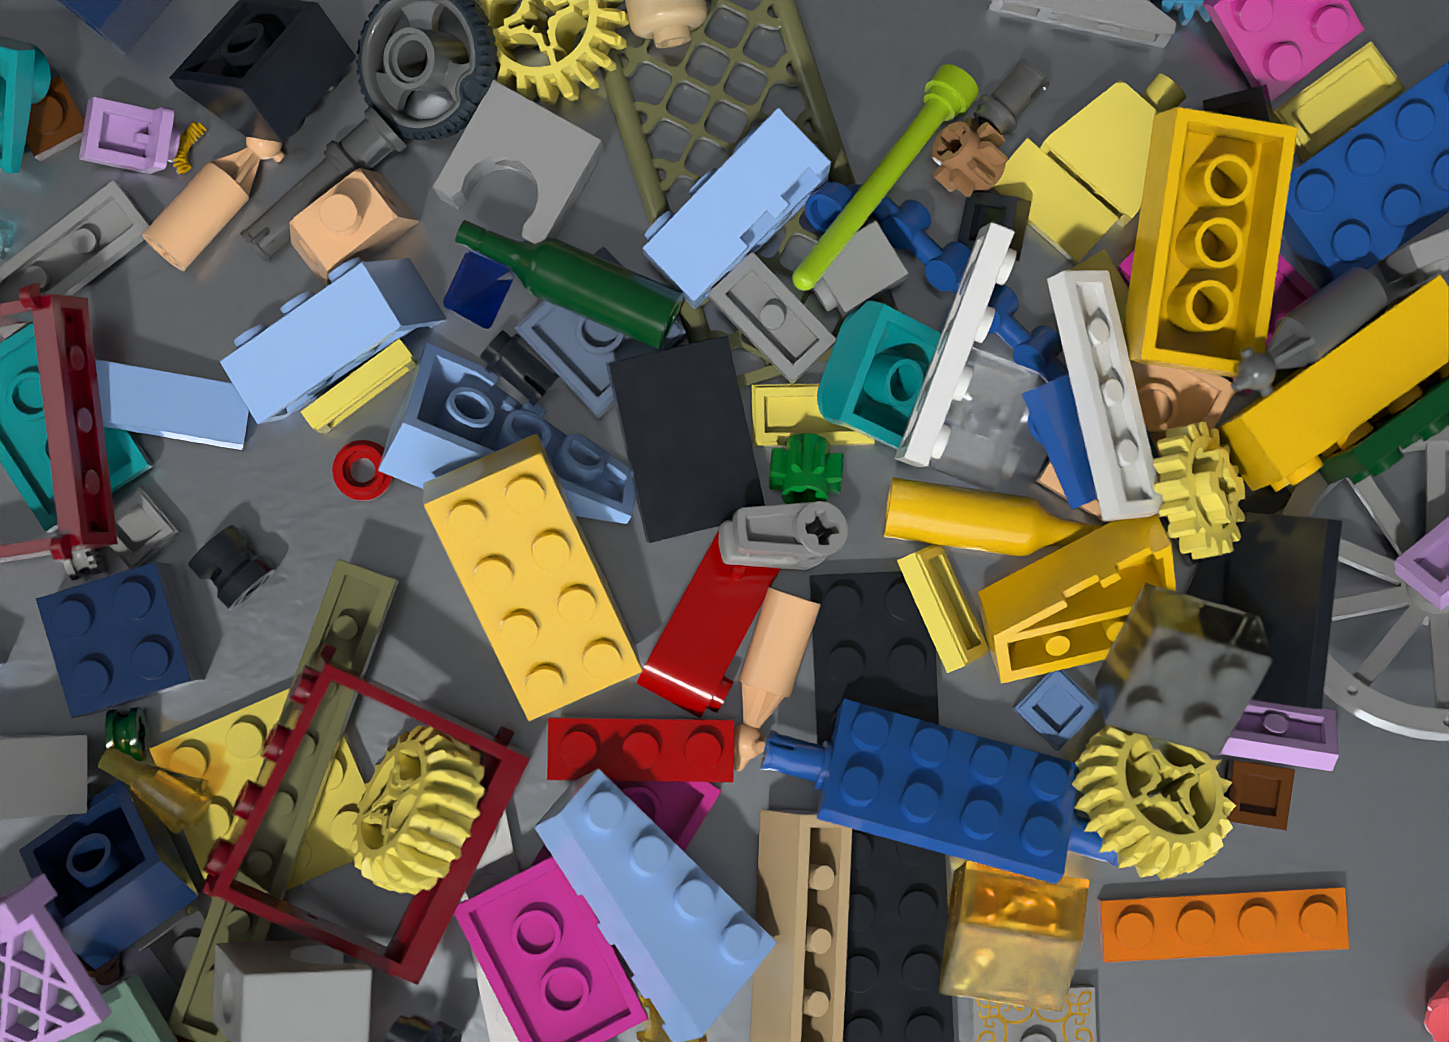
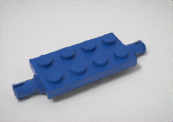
[760,699,1118,884]

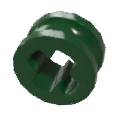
[105,707,148,764]

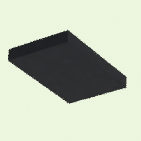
[606,335,765,543]
[1216,512,1342,710]

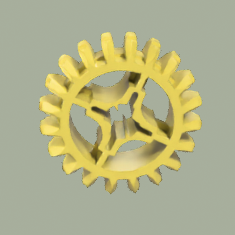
[468,0,629,105]
[1072,711,1236,880]
[351,725,484,895]

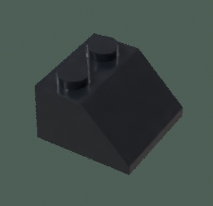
[169,0,356,143]

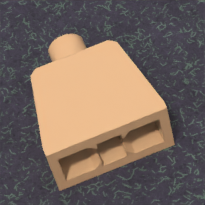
[289,168,419,288]

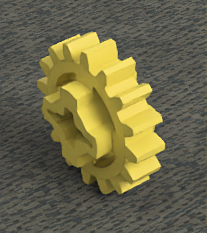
[1153,422,1245,560]

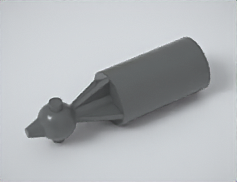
[1231,267,1388,396]

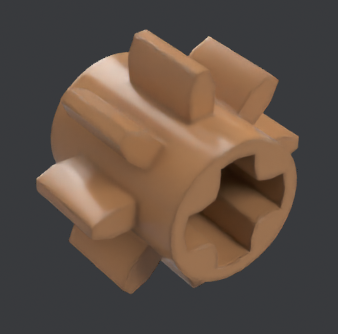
[930,117,1008,197]

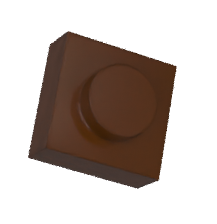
[26,76,85,161]
[1225,759,1295,831]

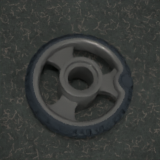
[356,0,498,141]

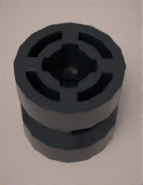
[188,525,275,611]

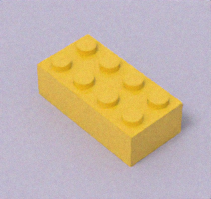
[1123,107,1298,378]
[1216,275,1449,492]
[423,433,642,721]

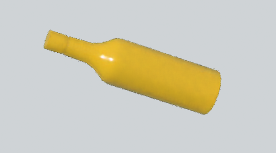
[883,477,1103,557]

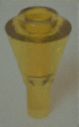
[98,746,212,834]

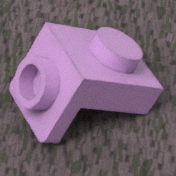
[79,97,180,174]

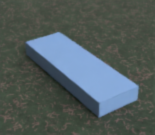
[95,359,249,450]

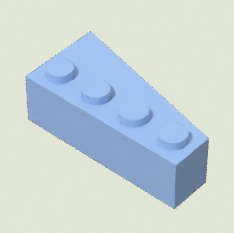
[534,769,777,1042]

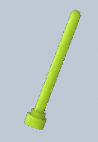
[792,64,979,291]

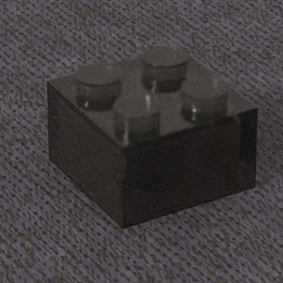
[1094,583,1273,756]

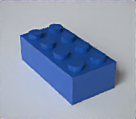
[1282,62,1449,290]

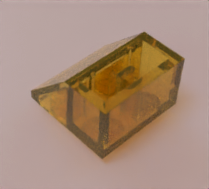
[939,860,1089,1012]

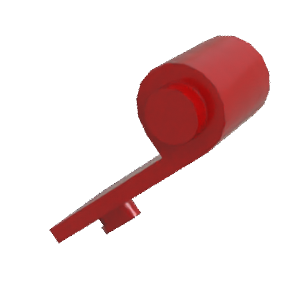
[636,530,781,718]

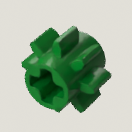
[769,433,844,504]

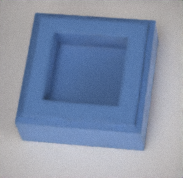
[1013,670,1101,751]

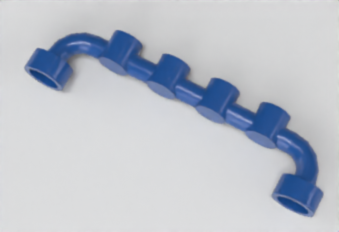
[805,182,1068,446]

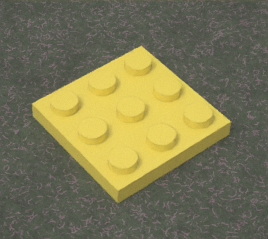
[149,688,367,899]

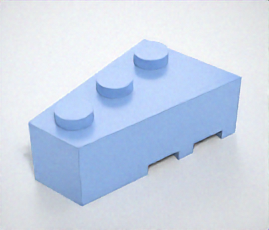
[643,108,831,310]

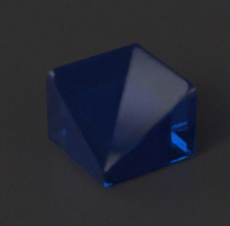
[442,251,515,330]

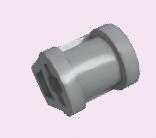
[719,501,848,571]

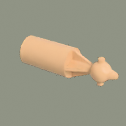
[142,137,285,271]
[734,587,821,772]

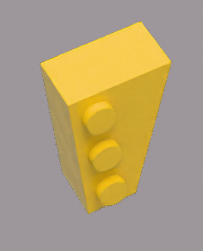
[978,514,1182,684]

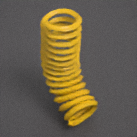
[173,121,207,175]

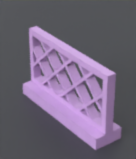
[0,873,112,1042]

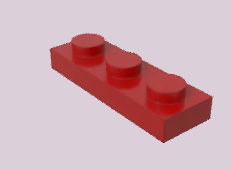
[547,717,734,782]

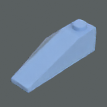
[378,343,636,524]

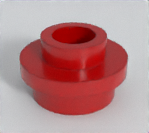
[332,440,393,501]

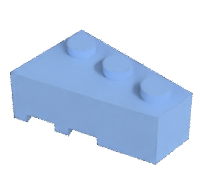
[220,257,447,424]

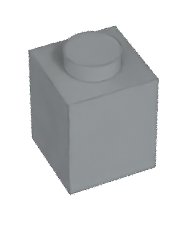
[812,221,908,319]

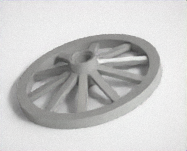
[1282,426,1449,741]

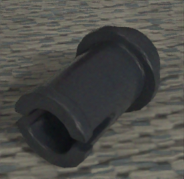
[479,330,559,406]

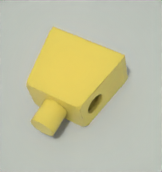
[1040,73,1186,228]

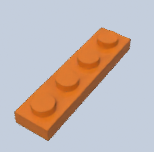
[1097,885,1349,963]

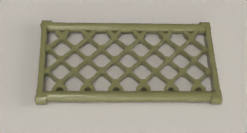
[580,0,906,390]

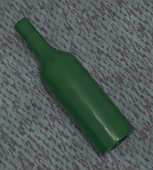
[455,220,684,350]

